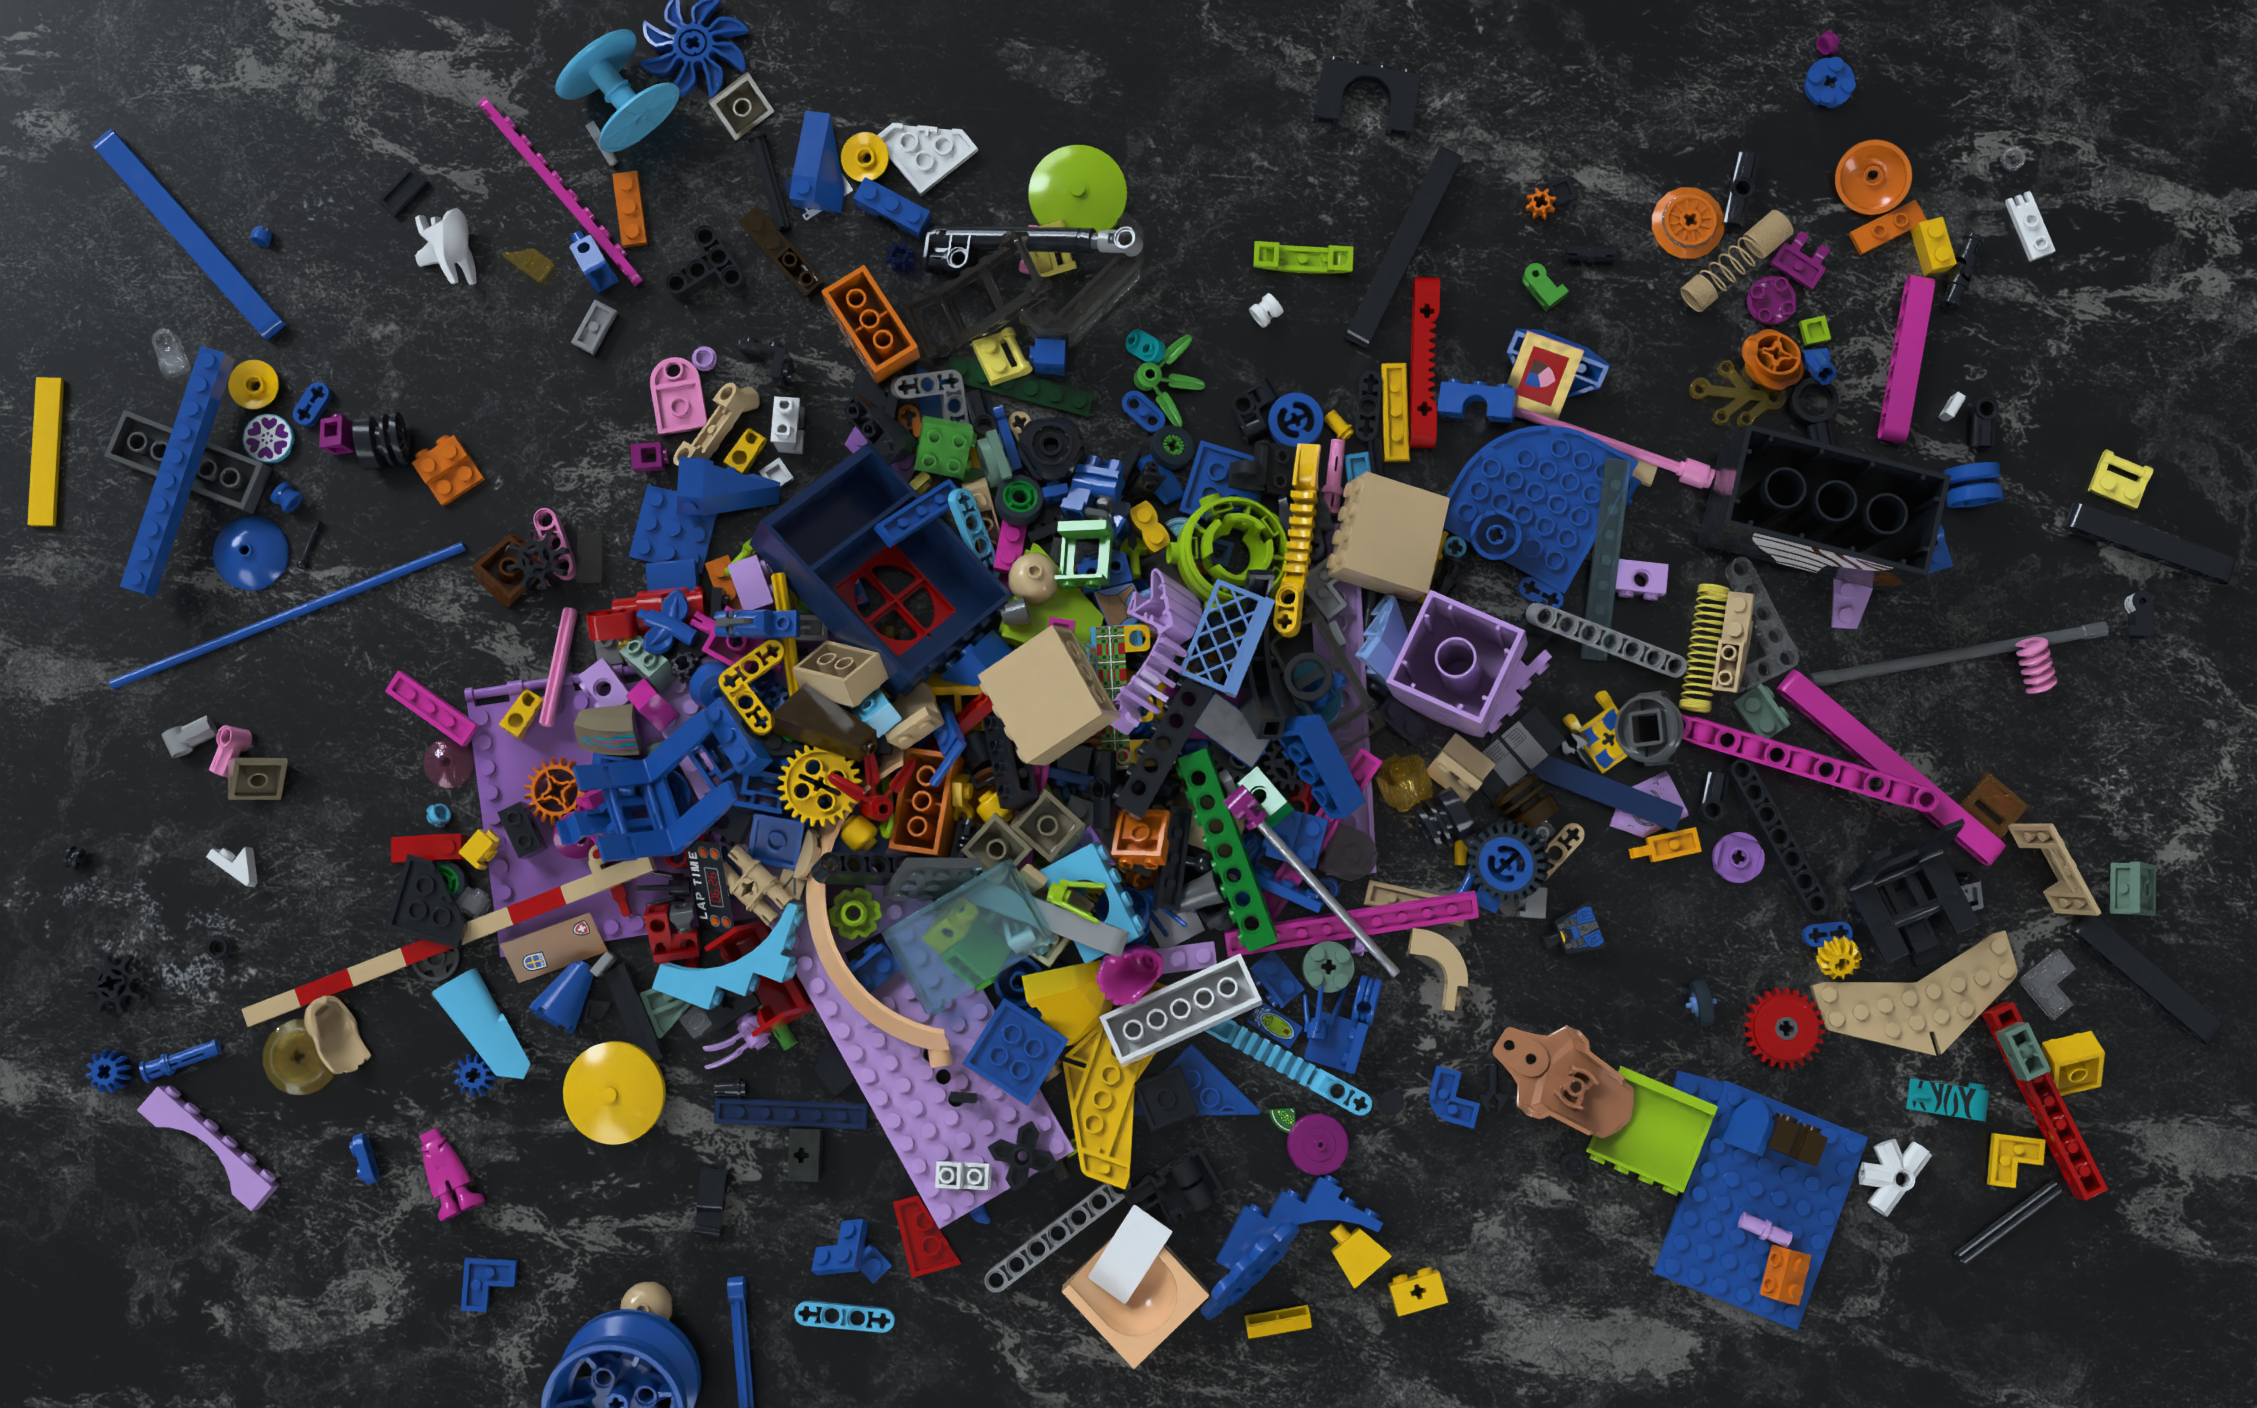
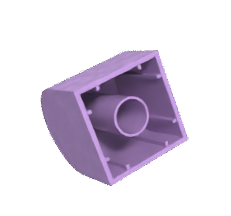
[1386,590,1528,737]

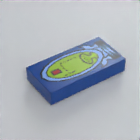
[1246,1002,1303,1049]

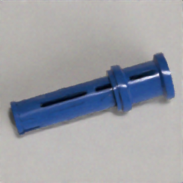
[139,1038,222,1084]

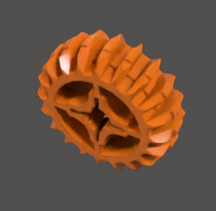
[524,757,587,825]

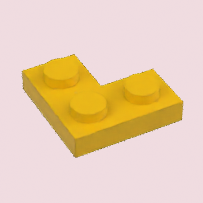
[1987,1133,2046,1188]

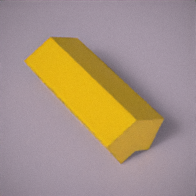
[1245,1305,1312,1339]

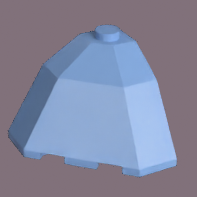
[1355,595,1408,691]

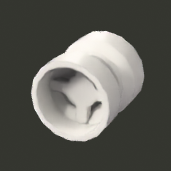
[1249,293,1283,328]

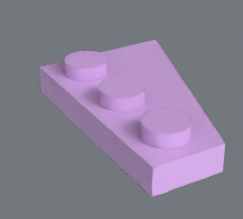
[1831,578,1873,629]

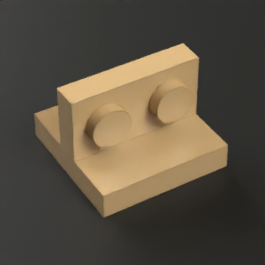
[1424,733,1496,803]

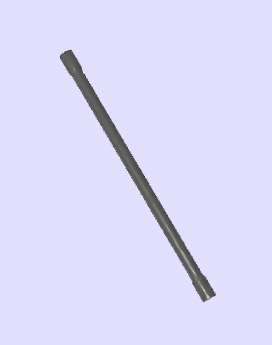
[1809,621,2109,687]

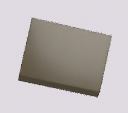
[708,72,774,141]
[228,758,288,800]
[961,813,1033,886]

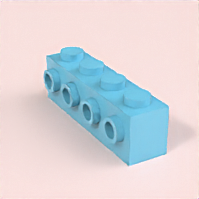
[848,688,902,738]

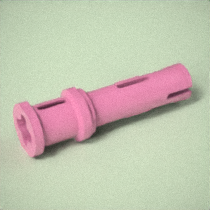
[1322,439,1346,516]

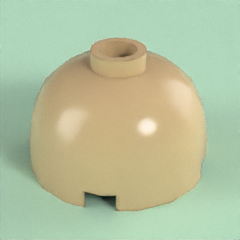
[1009,553,1059,605]
[620,1282,673,1321]

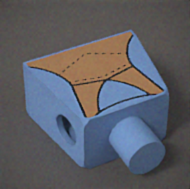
[1092,583,1151,626]

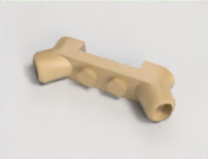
[673,383,760,467]

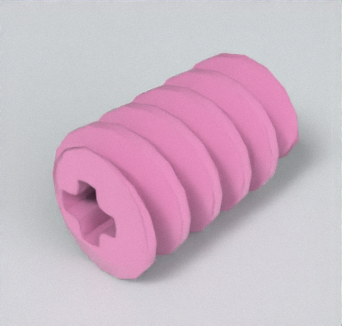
[2015,637,2057,694]

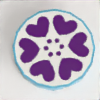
[242,414,295,464]

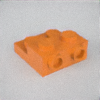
[412,435,485,507]
[1111,809,1171,870]

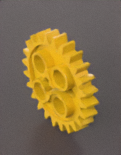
[777,745,863,827]

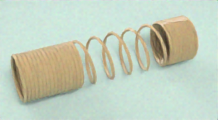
[1681,210,1793,312]

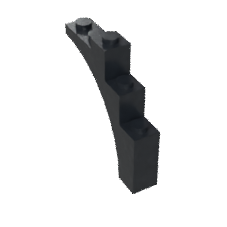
[1230,569,1286,739]

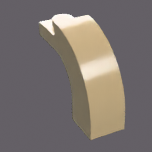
[1407,928,1468,1011]

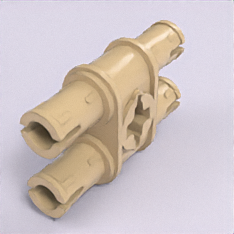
[723,844,793,927]

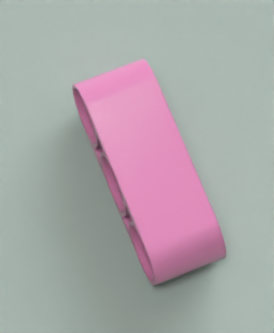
[533,508,578,580]

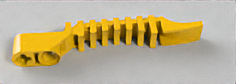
[1273,443,1321,638]

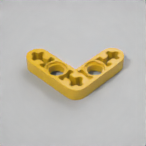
[719,640,784,736]

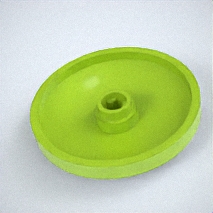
[1028,145,1127,233]

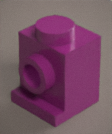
[319,414,355,455]
[630,442,670,473]

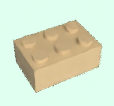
[792,640,889,707]

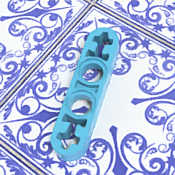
[948,488,1000,578]
[794,1301,895,1333]

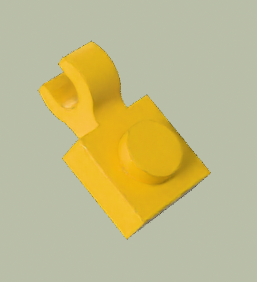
[952,774,975,821]

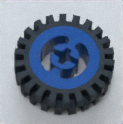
[1468,820,1551,903]

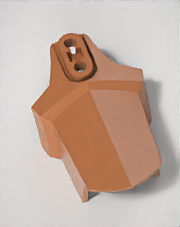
[1493,1025,1634,1139]

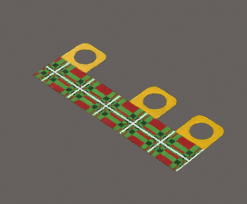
[1096,625,1154,767]

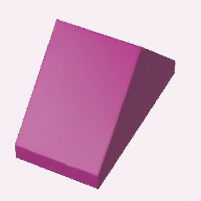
[626,678,680,732]

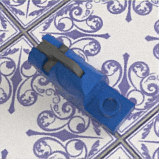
[714,609,800,639]

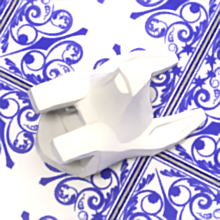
[415,208,476,285]

